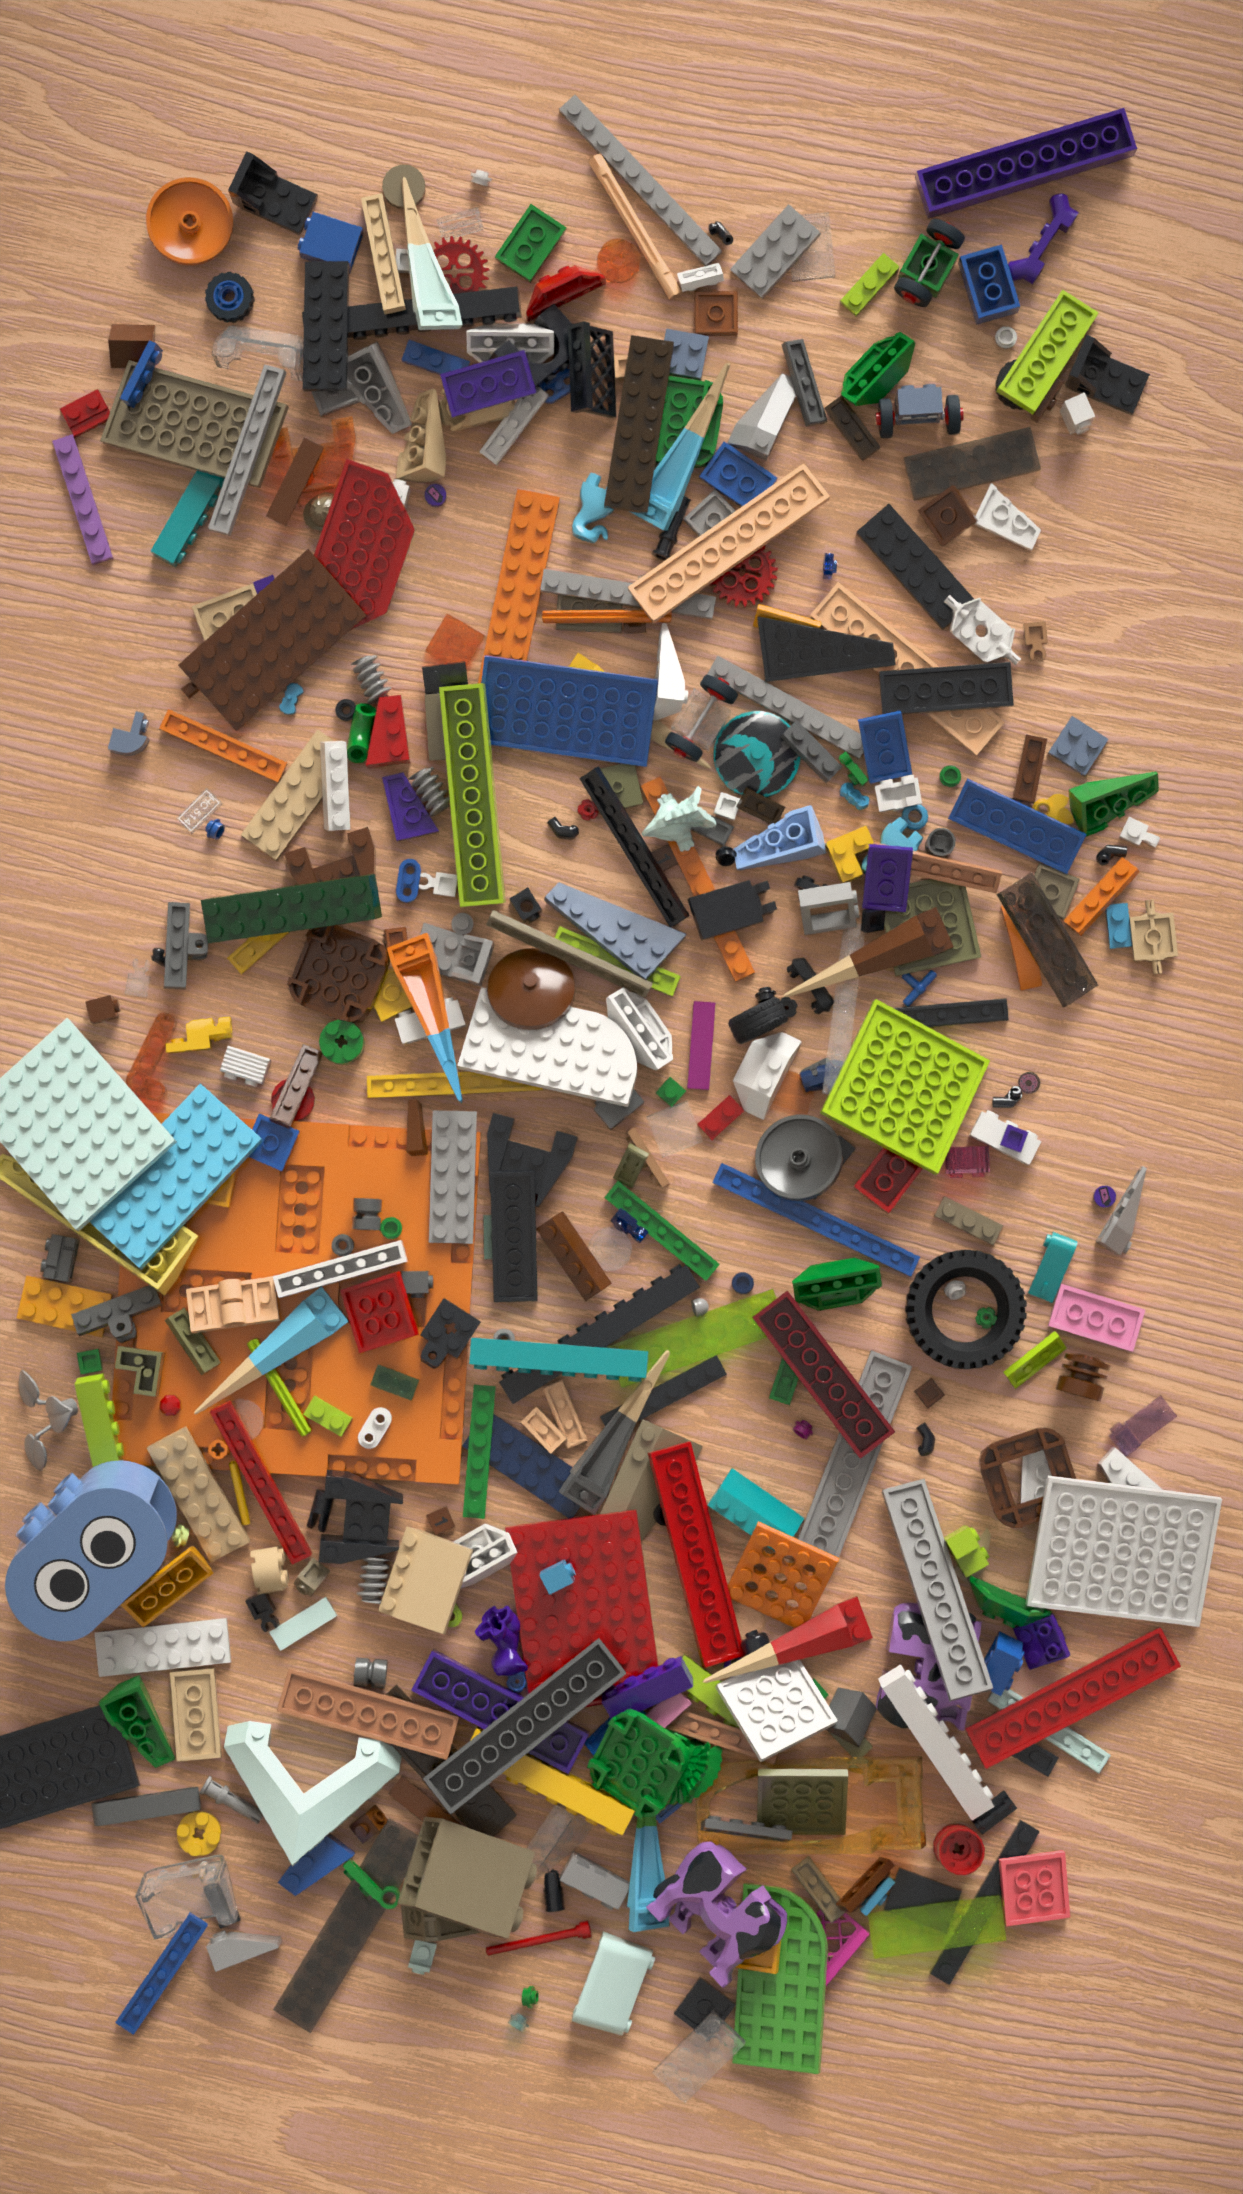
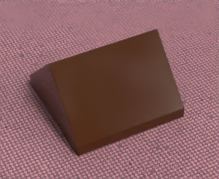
[108,324,155,368]

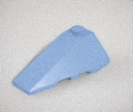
[733,805,827,870]

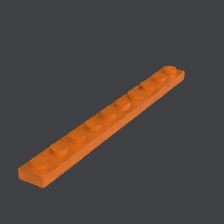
[641,776,755,982]

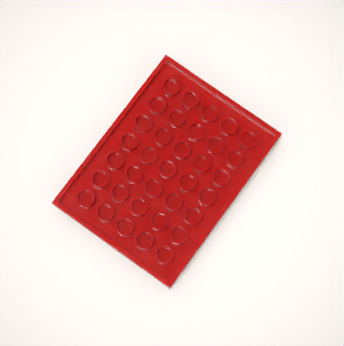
[505,1510,659,1693]

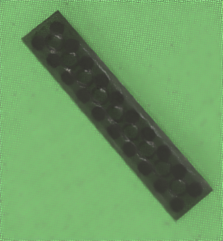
[273,1817,419,2033]

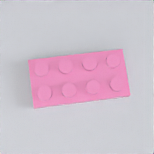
[1048,1284,1145,1352]

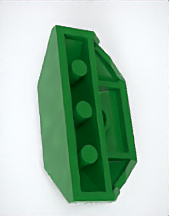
[841,332,916,406]
[792,1258,882,1311]
[967,1575,1052,1628]

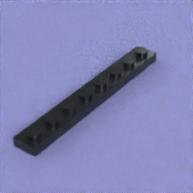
[579,766,690,927]
[930,1819,1040,1985]

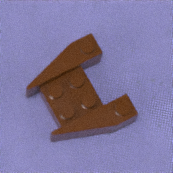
[284,827,376,885]

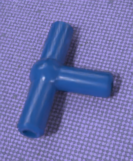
[901,970,937,1007]

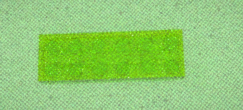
[868,1895,1007,1959]

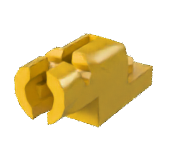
[166,1016,233,1054]

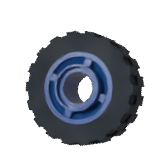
[205,272,255,323]

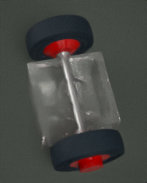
[665,674,738,762]

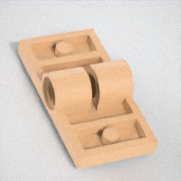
[186,1276,280,1334]

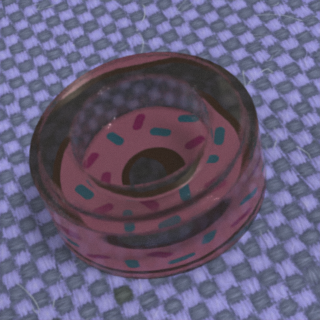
[1018,1072,1040,1094]

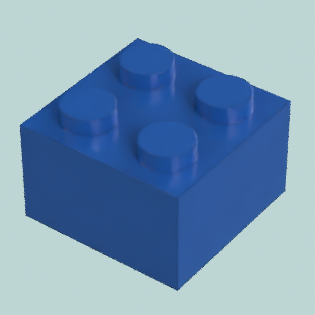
[984,1631,1024,1696]

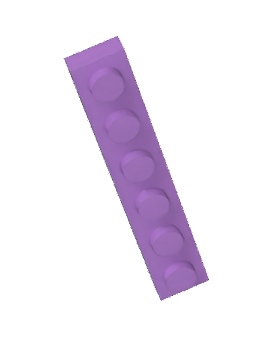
[52,434,114,565]

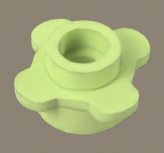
[172,1524,189,1547]

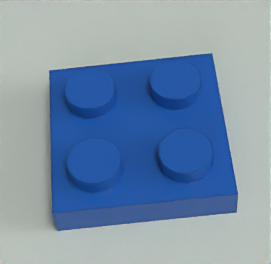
[249,1114,300,1172]

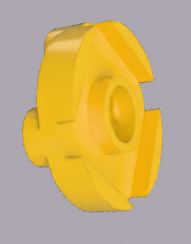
[177,1811,222,1856]

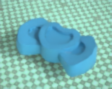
[279,683,304,715]
[839,782,869,810]

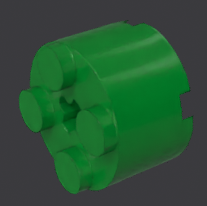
[319,1020,365,1065]

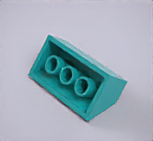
[707,1468,804,1552]

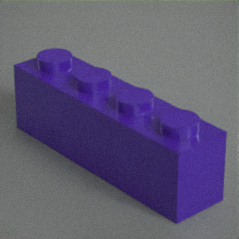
[602,1656,693,1719]

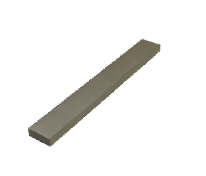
[486,910,653,998]

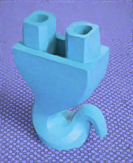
[572,473,615,543]
[861,817,923,874]

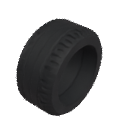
[728,997,788,1044]

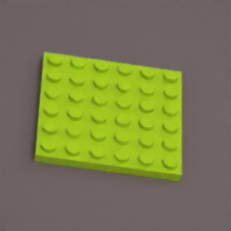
[820,999,990,1175]

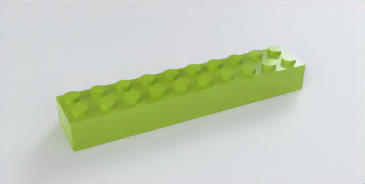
[439,683,506,907]

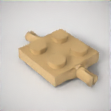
[1129,899,1178,974]

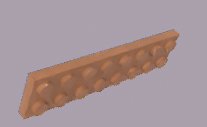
[277,1667,460,1760]

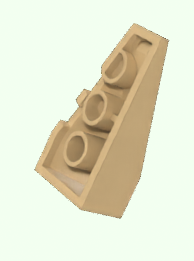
[396,388,446,483]

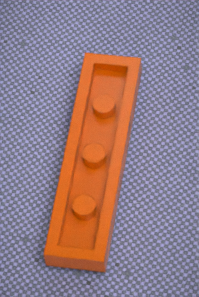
[1064,857,1140,936]

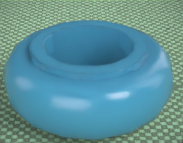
[901,805,928,830]

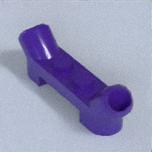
[1008,193,1079,285]

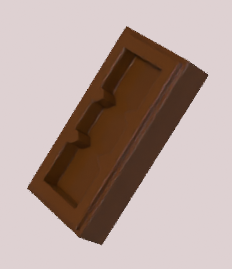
[1031,379,1063,423]

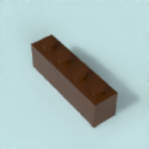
[536,1211,612,1302]

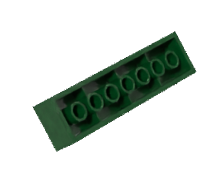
[201,874,382,944]

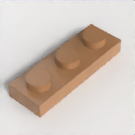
[626,1127,670,1188]

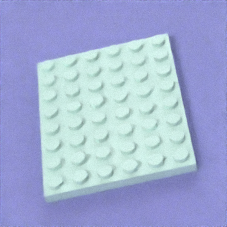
[0,1018,177,1232]

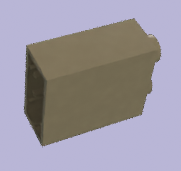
[397,1817,537,1939]

